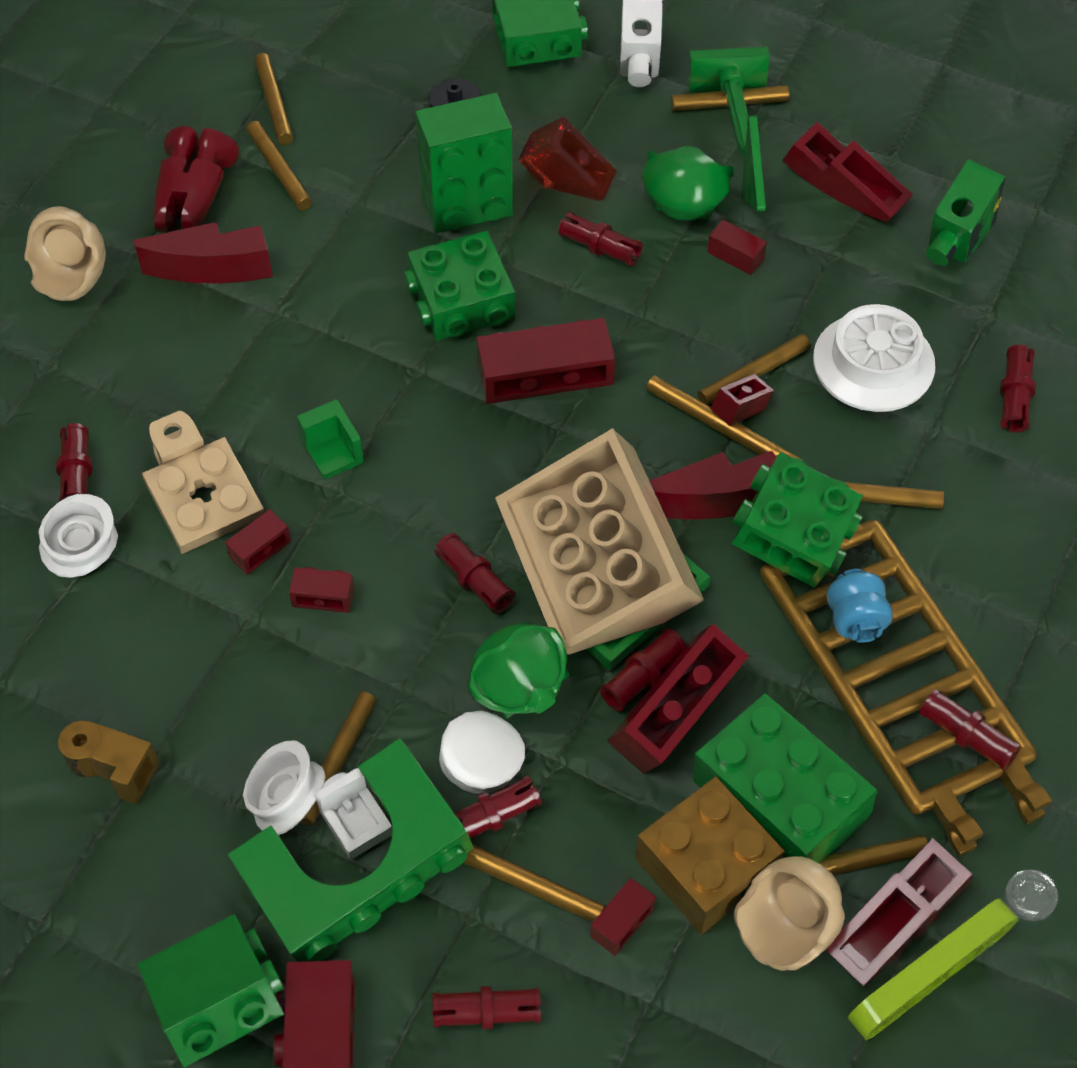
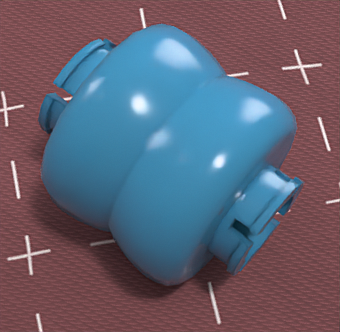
[826,569,893,643]

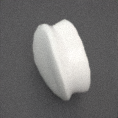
[38,494,118,578]
[439,711,525,794]
[243,741,326,835]

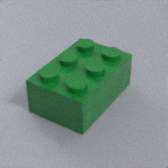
[415,92,513,234]
[693,693,877,863]

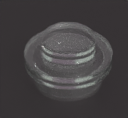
[1005,870,1058,921]

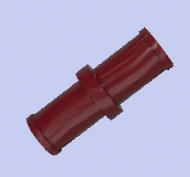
[558,211,643,267]
[1000,344,1036,433]
[56,423,93,502]
[434,533,516,614]
[600,629,686,711]
[919,689,1022,771]
[454,775,542,839]
[432,986,541,1029]

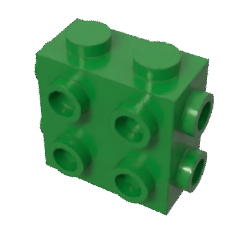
[491,0,588,67]
[403,231,515,341]
[731,452,863,588]
[137,914,284,1067]

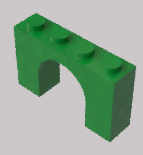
[227,738,474,962]

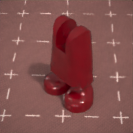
[154,126,240,233]

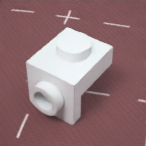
[315,768,392,860]

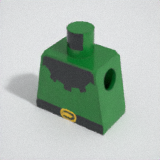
[926,159,1006,266]

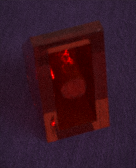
[518,116,616,201]

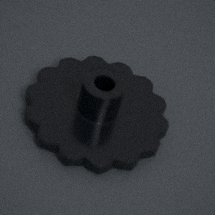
[429,78,482,107]

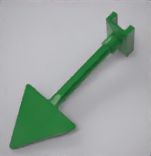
[688,47,770,211]

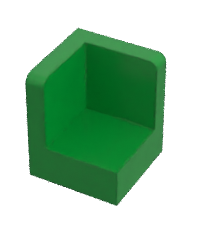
[296,399,364,479]

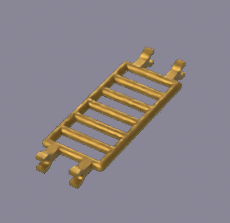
[760,520,1052,857]

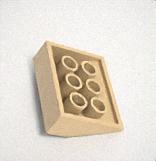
[495,428,704,655]

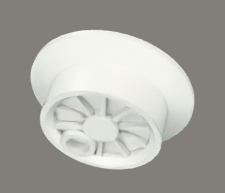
[813,304,935,412]

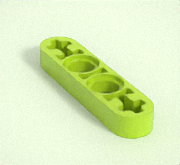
[848,898,1019,1040]

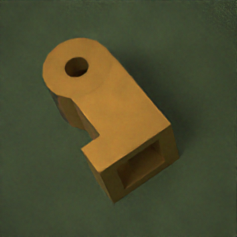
[58,721,160,805]

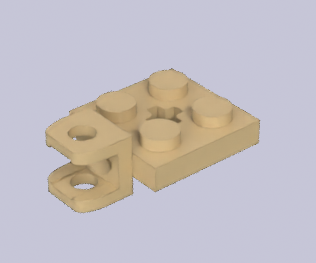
[142,411,265,554]

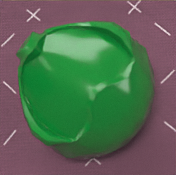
[641,146,734,221]
[467,622,570,720]

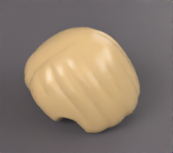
[24,206,106,301]
[734,856,845,971]

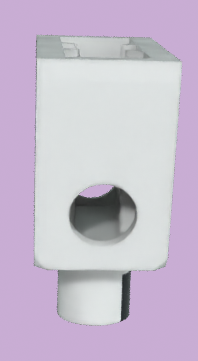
[620,0,662,87]

